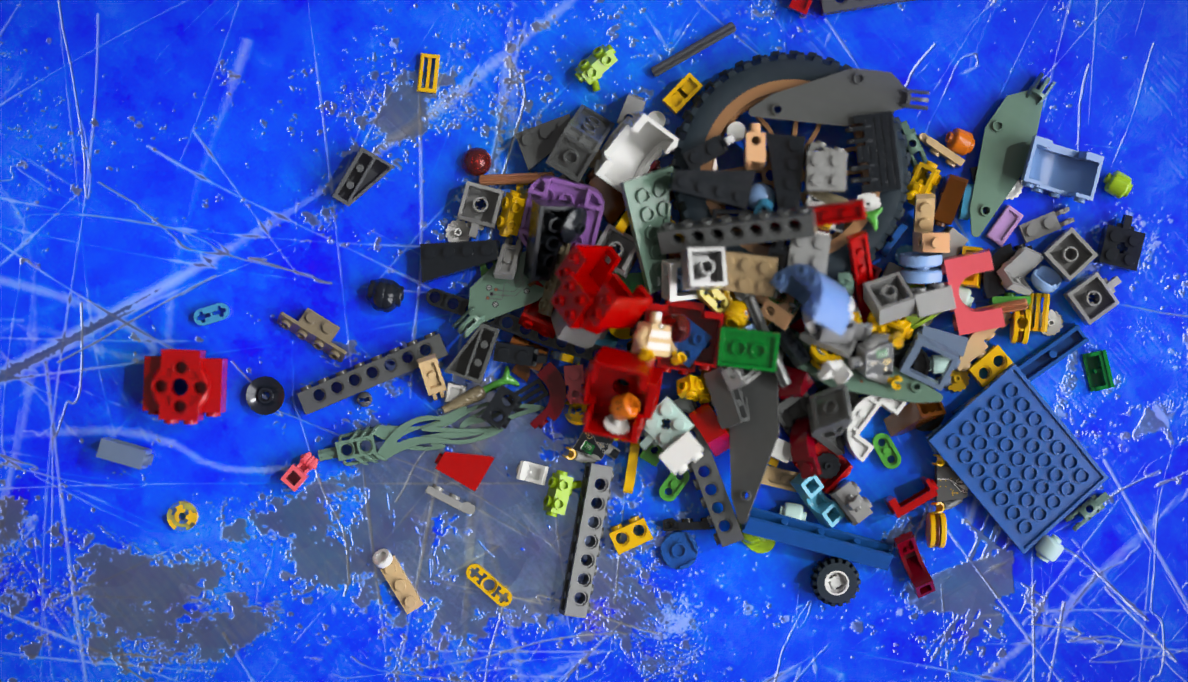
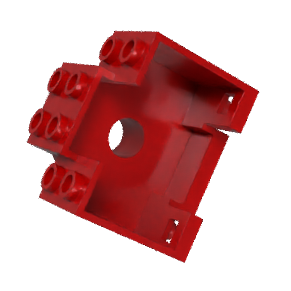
[550,245,653,334]
[644,300,724,375]
[581,346,664,444]
[143,349,228,425]

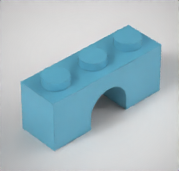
[790,473,845,528]

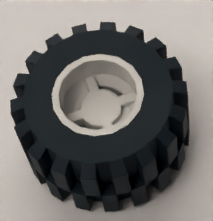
[810,556,861,607]

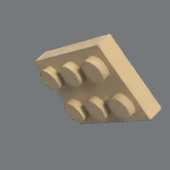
[720,250,779,297]

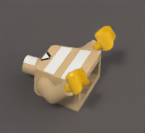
[631,311,687,365]

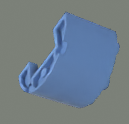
[1020,135,1105,204]
[769,264,851,336]

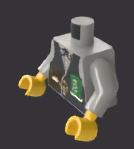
[848,332,904,390]
[562,430,621,463]

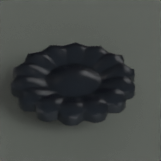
[817,453,841,479]

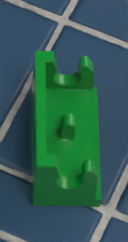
[1081,349,1115,391]

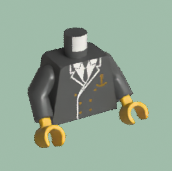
[931,454,968,514]

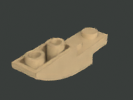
[955,313,1012,372]

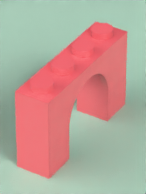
[941,249,1005,336]

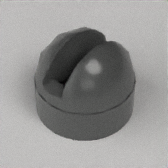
[357,392,373,407]

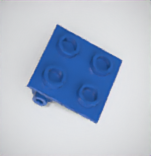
[671,314,712,368]

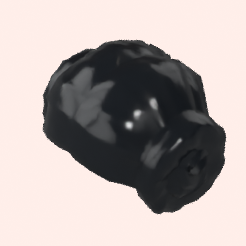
[366,278,404,312]

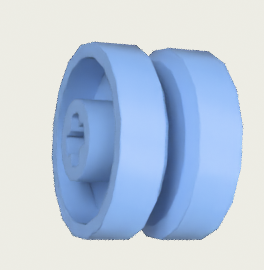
[900,251,943,284]

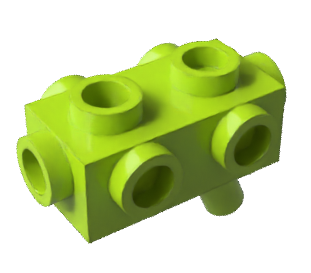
[574,44,618,92]
[543,470,582,517]

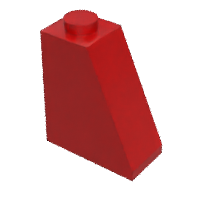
[434,451,495,491]

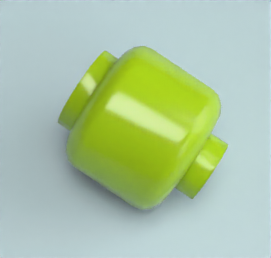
[1103,170,1133,199]

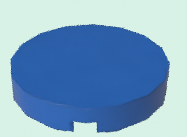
[880,223,908,257]
[660,531,698,570]

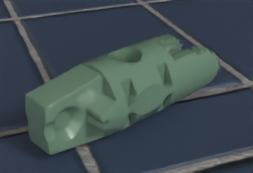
[900,120,928,169]
[836,272,855,296]
[1064,492,1110,532]

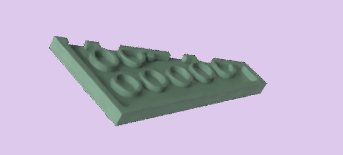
[620,166,673,294]

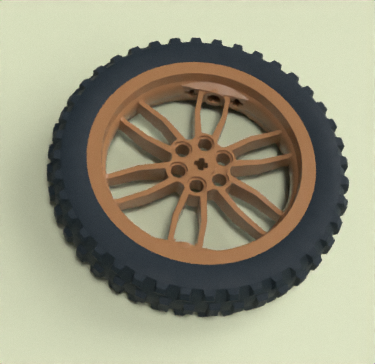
[669,50,911,281]

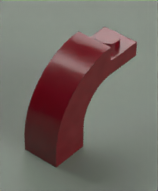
[530,361,566,429]
[790,415,822,479]
[894,531,936,598]

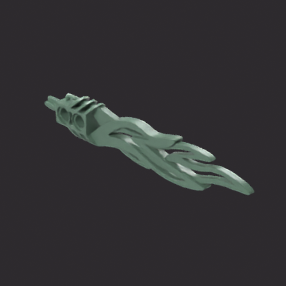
[317,402,545,466]

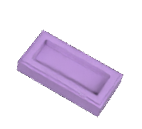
[986,205,1024,247]

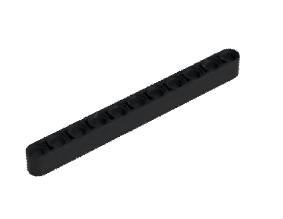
[426,288,602,361]

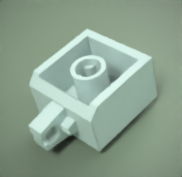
[639,397,695,451]

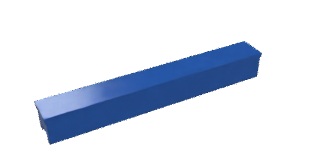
[951,324,1089,415]
[742,507,894,571]

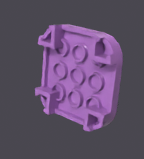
[519,175,605,252]

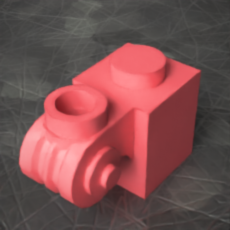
[564,365,584,404]
[280,451,319,492]

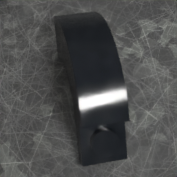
[981,243,1033,299]

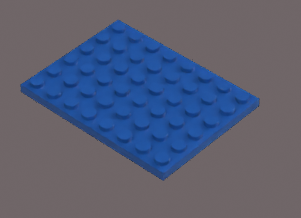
[927,363,1109,554]

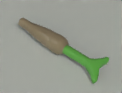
[803,188,883,231]
[441,365,520,414]

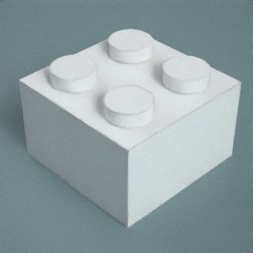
[659,431,704,476]

